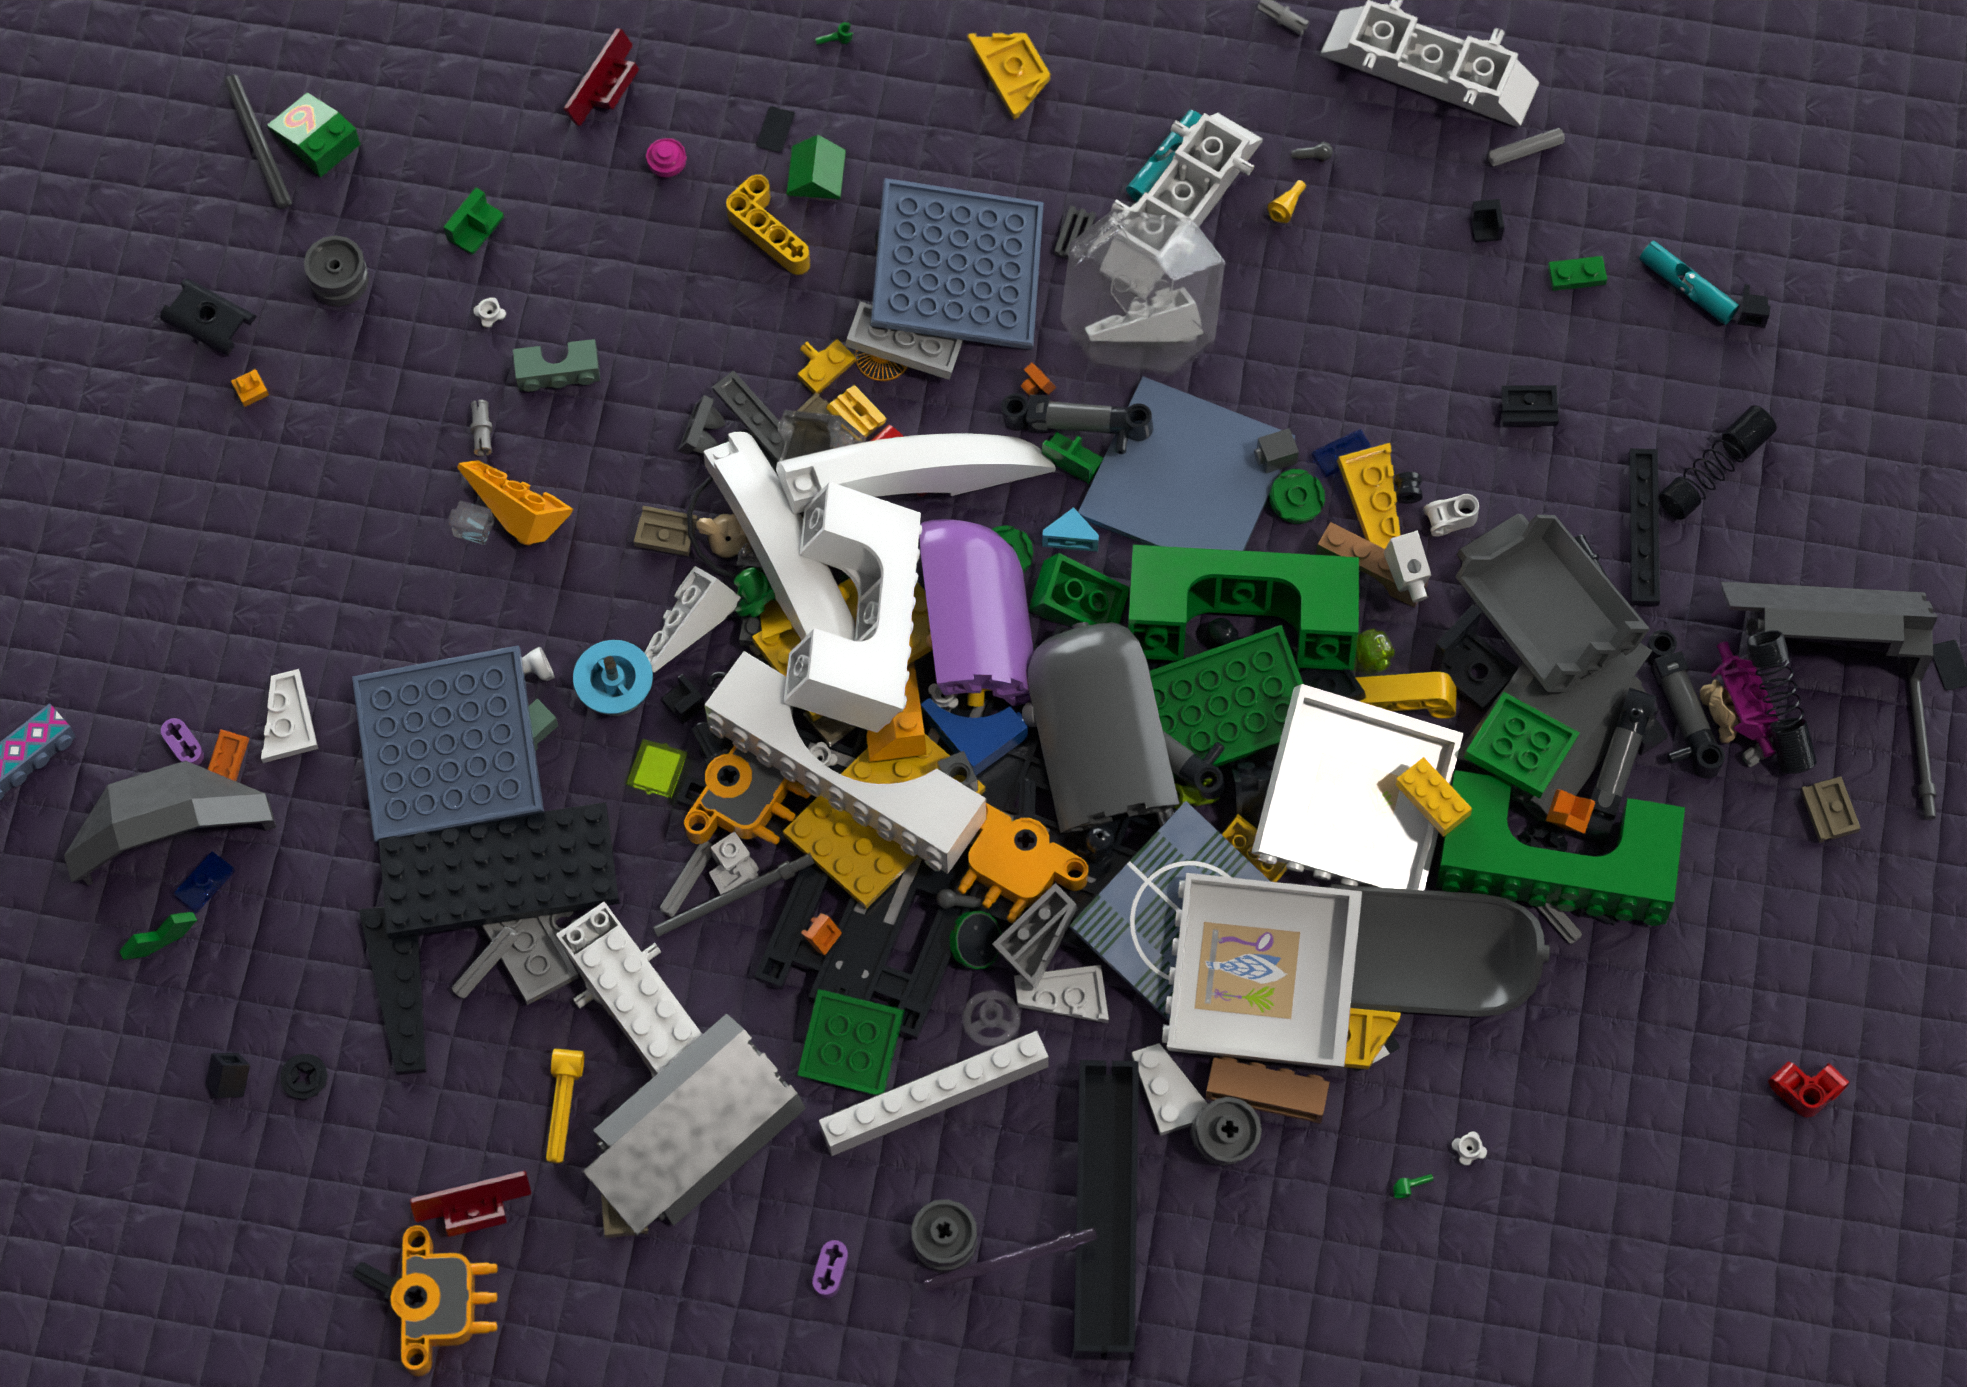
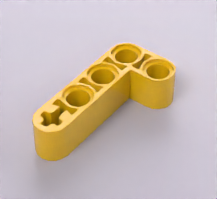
[726,174,810,275]
[1355,672,1456,719]

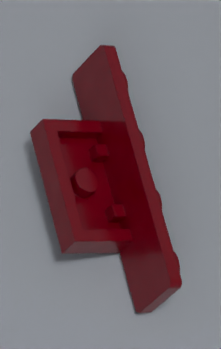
[564,28,639,126]
[410,1171,532,1237]

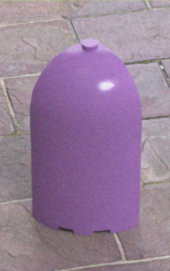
[919,519,1034,706]

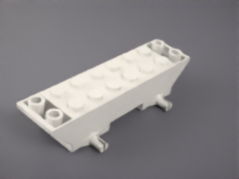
[1321,0,1539,128]
[1100,113,1263,300]
[556,902,703,1090]

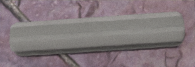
[1488,128,1565,166]
[660,841,713,917]
[1537,903,1582,945]
[452,927,518,998]

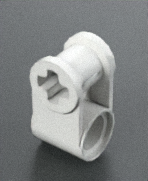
[1423,494,1479,536]

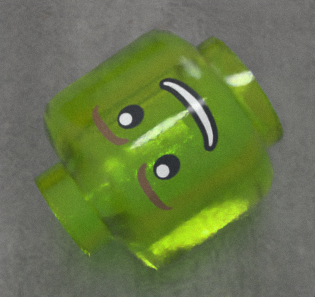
[1356,628,1395,672]

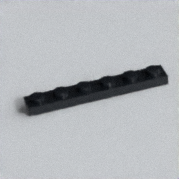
[1629,448,1660,606]

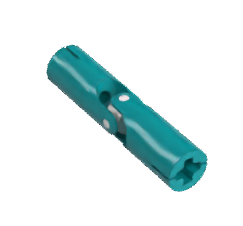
[1126,110,1202,202]
[1639,241,1740,325]

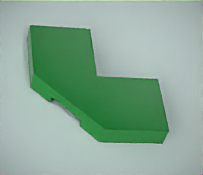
[119,912,197,960]

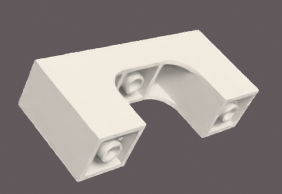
[784,482,922,733]

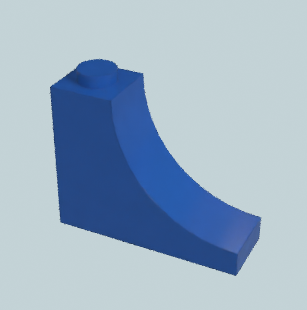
[921,698,1028,776]

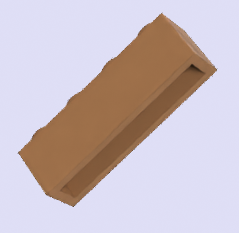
[1206,1056,1329,1124]

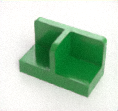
[444,188,504,255]
[1042,432,1104,484]

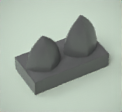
[678,395,725,455]

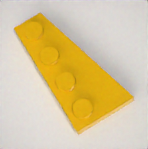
[1337,443,1400,549]

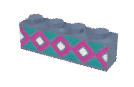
[0,703,76,800]

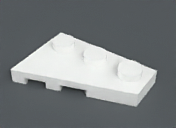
[261,669,318,763]
[1014,965,1109,1024]
[1131,1043,1208,1136]

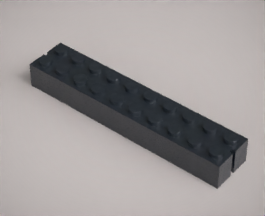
[1074,1060,1139,1361]

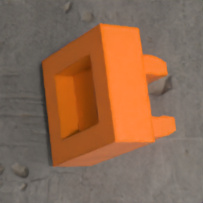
[1021,362,1056,395]
[801,913,842,955]

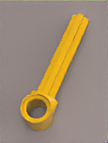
[546,1048,584,1163]

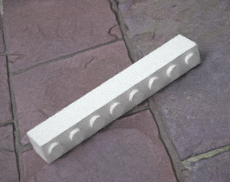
[819,1031,1048,1156]

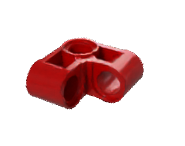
[1768,1061,1850,1118]

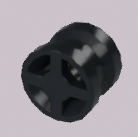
[1394,472,1423,504]

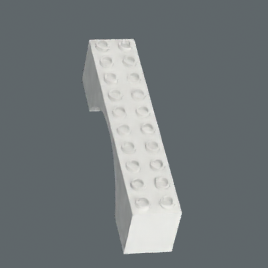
[705,651,986,874]

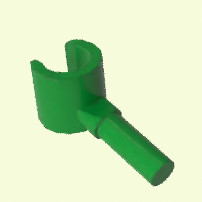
[815,22,853,45]
[1393,1174,1434,1199]

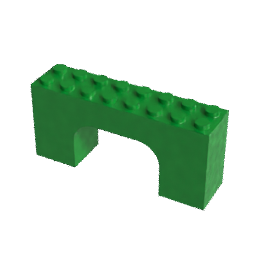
[1128,545,1359,671]
[1436,770,1685,926]

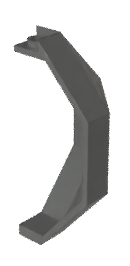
[64,761,277,886]

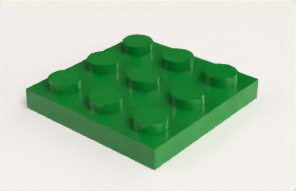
[1464,692,1580,799]
[798,989,904,1095]

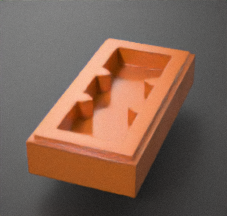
[208,729,250,781]

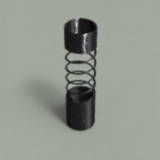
[1659,405,1777,520]
[1747,630,1817,774]

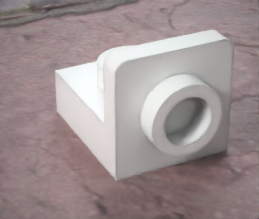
[711,831,750,870]
[709,857,759,894]

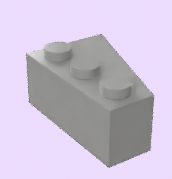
[993,883,1078,990]

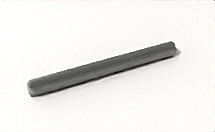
[225,74,292,209]

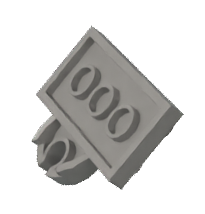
[845,302,963,380]
[481,911,578,1005]

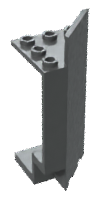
[1721,581,1938,681]

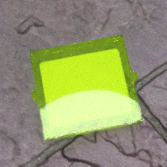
[627,739,688,798]

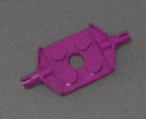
[1711,642,1779,757]

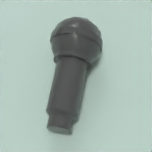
[1291,142,1333,161]
[936,889,981,909]

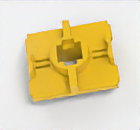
[826,385,887,442]

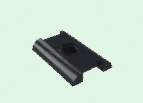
[160,278,257,356]

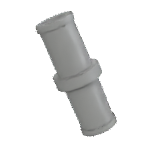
[470,400,493,456]

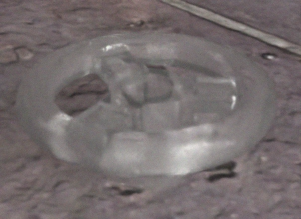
[962,990,1021,1046]

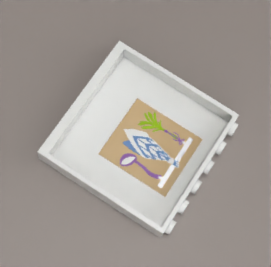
[1252,684,1463,890]
[1162,873,1362,1070]

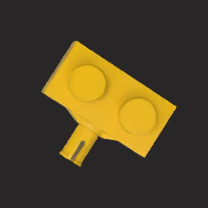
[797,339,856,394]

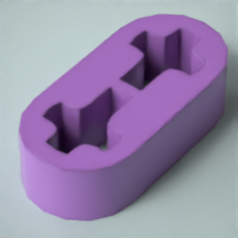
[161,718,204,766]
[813,1240,848,1298]

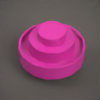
[646,138,686,177]

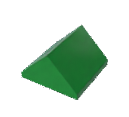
[787,135,846,199]

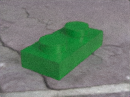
[1548,256,1607,291]

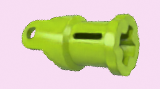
[1174,779,1220,809]

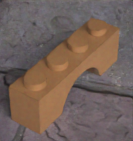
[1316,522,1429,608]

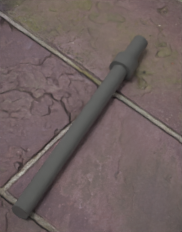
[1906,659,1937,820]
[653,853,815,937]

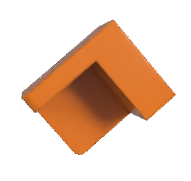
[1546,789,1595,834]

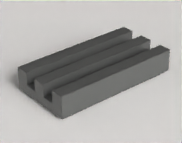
[1054,205,1096,262]

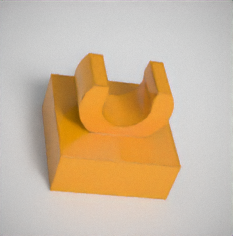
[231,369,269,407]

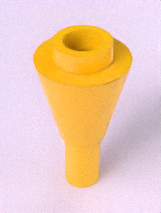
[1267,180,1306,223]

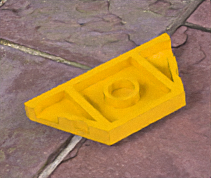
[968,33,1050,120]
[1344,1008,1401,1069]

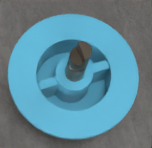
[573,640,653,716]

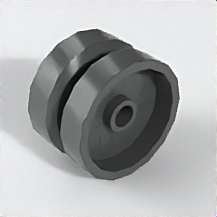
[304,235,369,306]
[1190,1097,1262,1166]
[912,1199,977,1274]

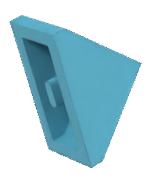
[1042,507,1099,552]

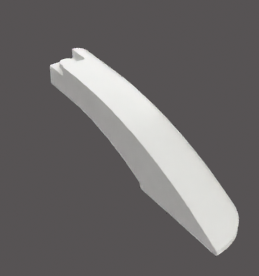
[703,432,855,641]
[776,433,1056,514]

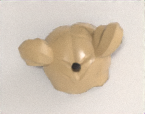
[696,514,750,558]
[1700,680,1741,744]

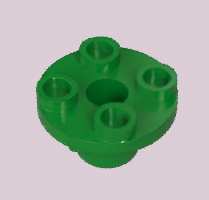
[734,567,776,618]

